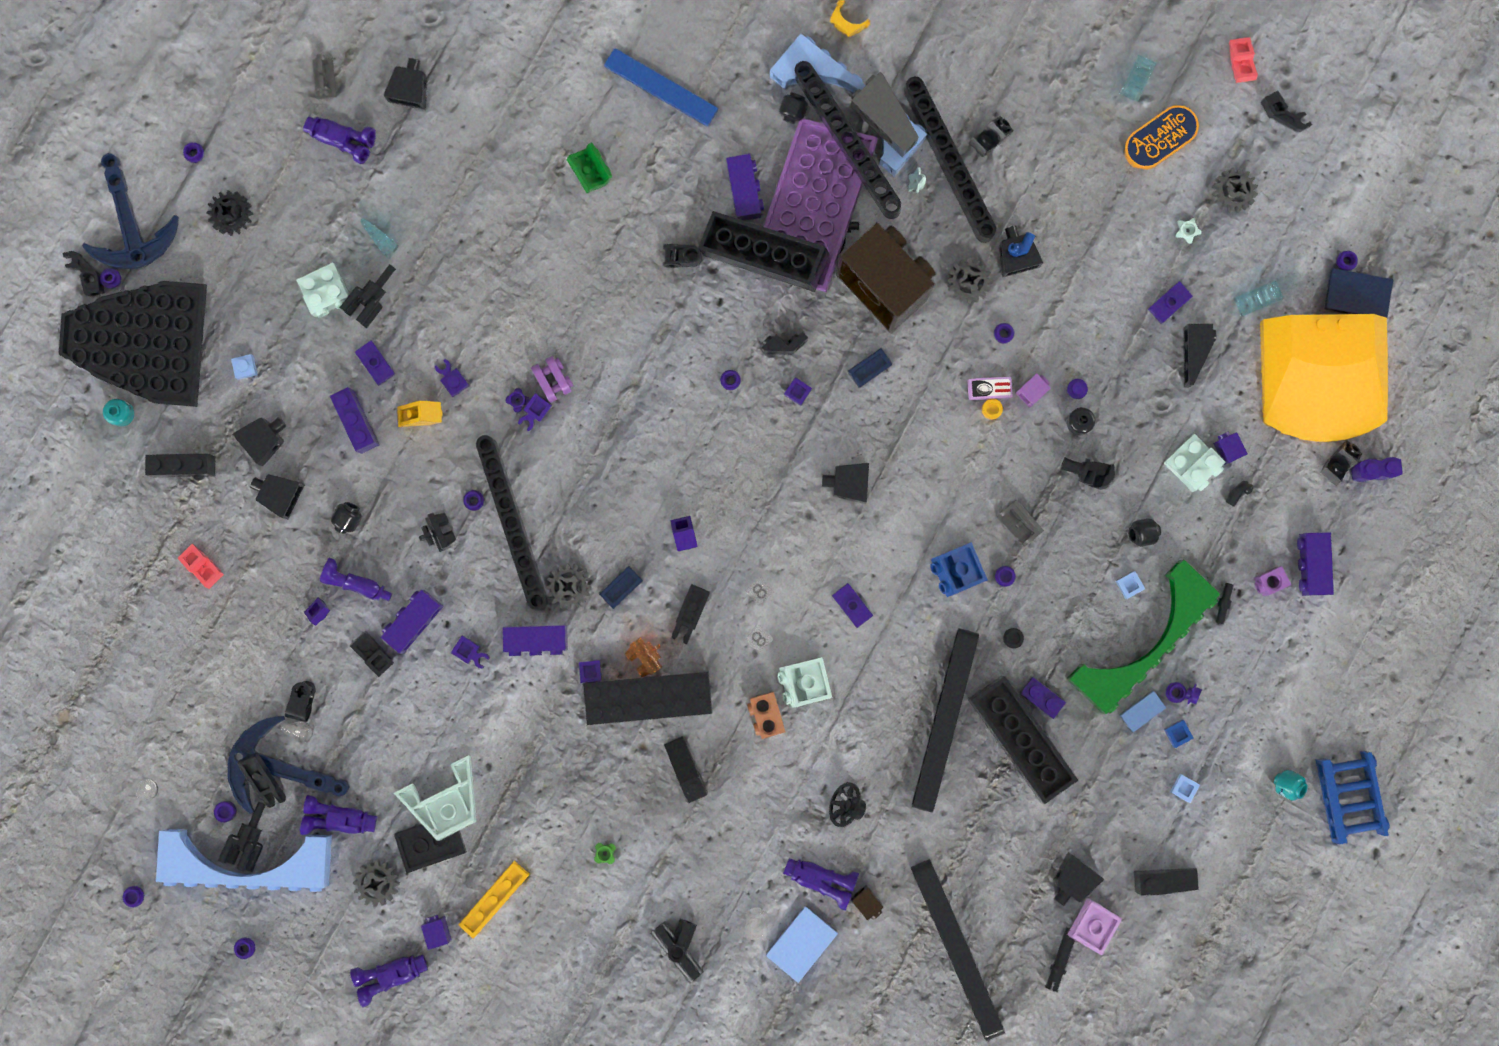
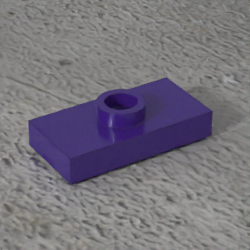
[1148,281,1193,324]
[355,340,395,386]
[832,583,873,628]

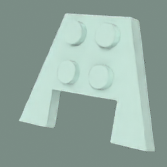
[394,755,477,841]

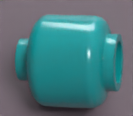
[103,399,135,427]
[1274,770,1308,801]

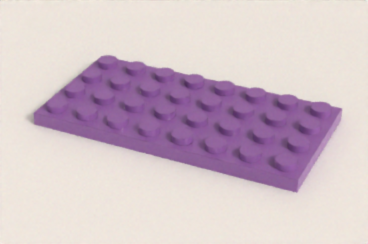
[763,118,878,293]

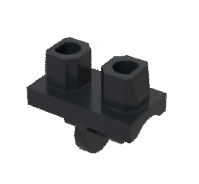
[419,513,456,552]

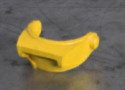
[830,0,871,37]

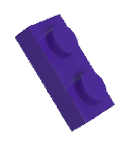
[1019,677,1066,719]

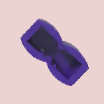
[1351,457,1403,482]

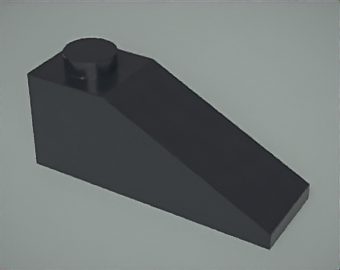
[1183,324,1216,388]
[664,736,708,804]
[1134,868,1199,896]

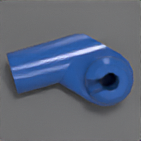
[1008,232,1036,257]

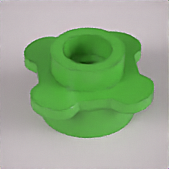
[594,843,616,864]

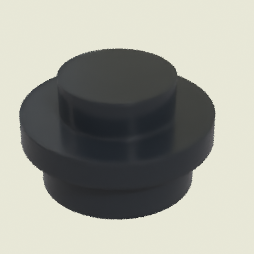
[1003,628,1024,649]

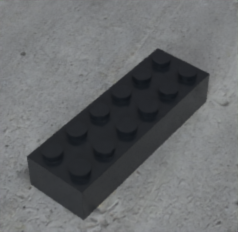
[698,211,830,292]
[583,672,713,725]
[968,676,1078,805]

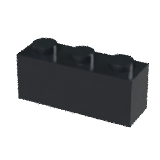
[145,453,215,478]

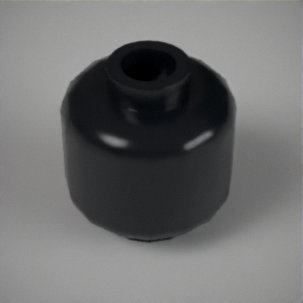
[779,92,808,124]
[1066,407,1096,436]
[331,502,362,534]
[1128,518,1161,547]

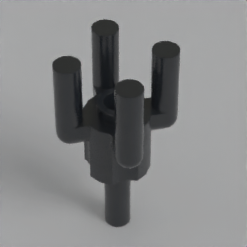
[339,264,396,329]
[218,801,266,872]

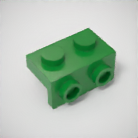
[566,143,612,193]

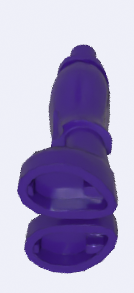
[303,116,376,164]
[320,557,392,602]
[300,795,377,835]
[783,858,859,911]
[350,954,428,1007]

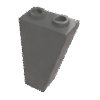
[850,72,919,157]

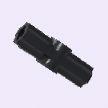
[651,918,704,983]

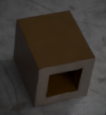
[850,885,884,921]

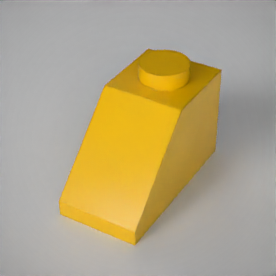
[397,401,442,427]

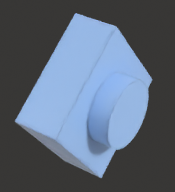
[231,354,258,380]
[1115,571,1145,599]
[1170,774,1200,803]

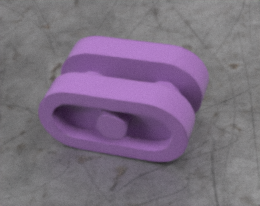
[531,356,573,403]

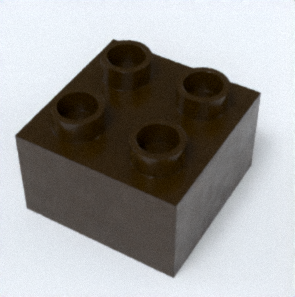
[836,222,936,334]

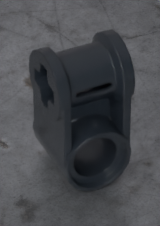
[663,244,702,268]
[285,681,316,722]

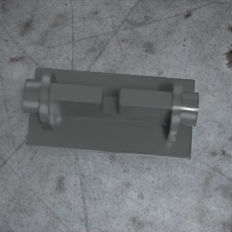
[312,54,337,99]

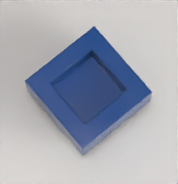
[1164,720,1194,748]

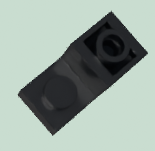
[968,116,1014,157]
[761,332,808,355]
[1320,440,1362,486]

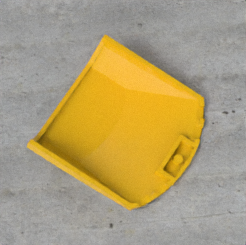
[1260,314,1388,442]

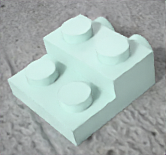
[297,263,349,318]
[1163,434,1225,492]
[777,657,832,708]

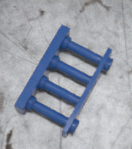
[1315,751,1390,845]

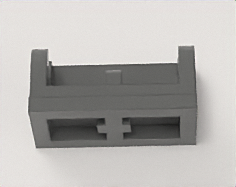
[996,500,1044,547]

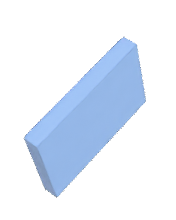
[766,906,838,983]

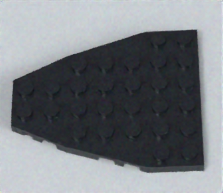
[58,281,207,407]

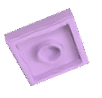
[1067,898,1122,955]

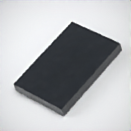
[394,824,467,874]

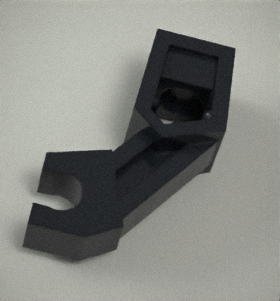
[1261,91,1312,132]
[63,251,105,297]

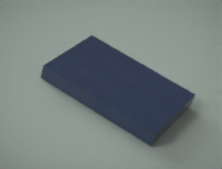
[1324,268,1394,318]

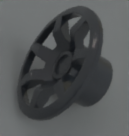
[829,782,866,827]

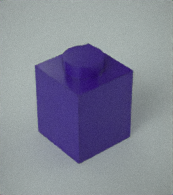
[1213,431,1248,465]
[670,516,698,552]
[421,914,452,950]

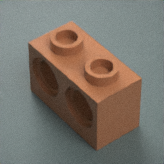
[747,692,786,739]

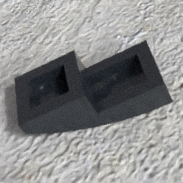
[350,631,394,677]

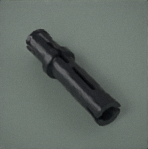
[1045,927,1075,992]

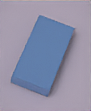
[1119,691,1166,732]

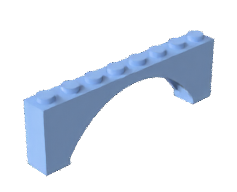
[770,34,927,177]
[156,829,332,892]

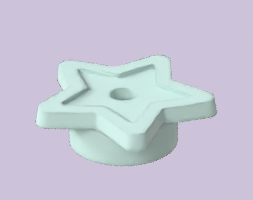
[907,167,926,193]
[1175,218,1202,244]

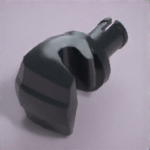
[1060,457,1116,490]

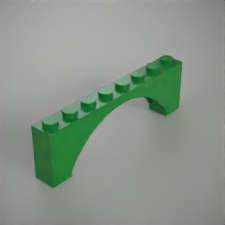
[1066,559,1220,714]

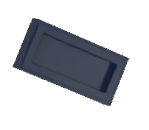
[848,348,893,388]
[599,566,643,609]

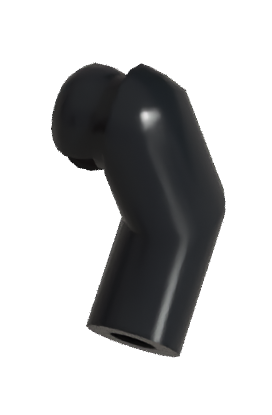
[1225,481,1254,507]

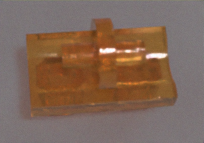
[625,637,662,677]

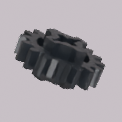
[206,190,253,236]

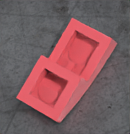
[1229,37,1258,83]
[178,544,224,589]

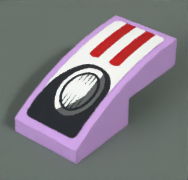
[967,377,1013,400]

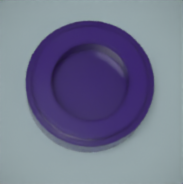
[214,801,237,823]

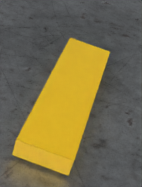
[458,860,530,939]

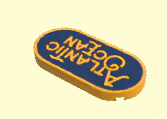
[1124,105,1199,170]

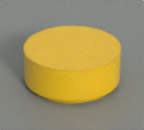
[981,399,1003,420]

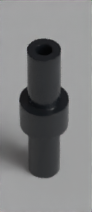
[1215,583,1234,625]

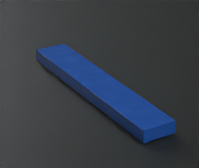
[604,48,718,127]

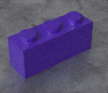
[726,154,764,221]
[330,387,380,454]
[1297,532,1334,596]
[380,590,444,654]
[503,625,568,656]

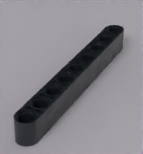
[795,61,901,219]
[904,76,997,243]
[476,435,548,610]
[912,628,979,813]
[910,859,1005,1042]

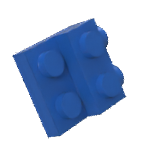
[930,542,988,597]

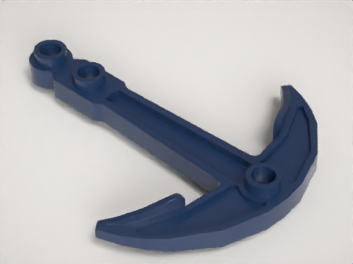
[82,153,179,269]
[227,716,349,814]

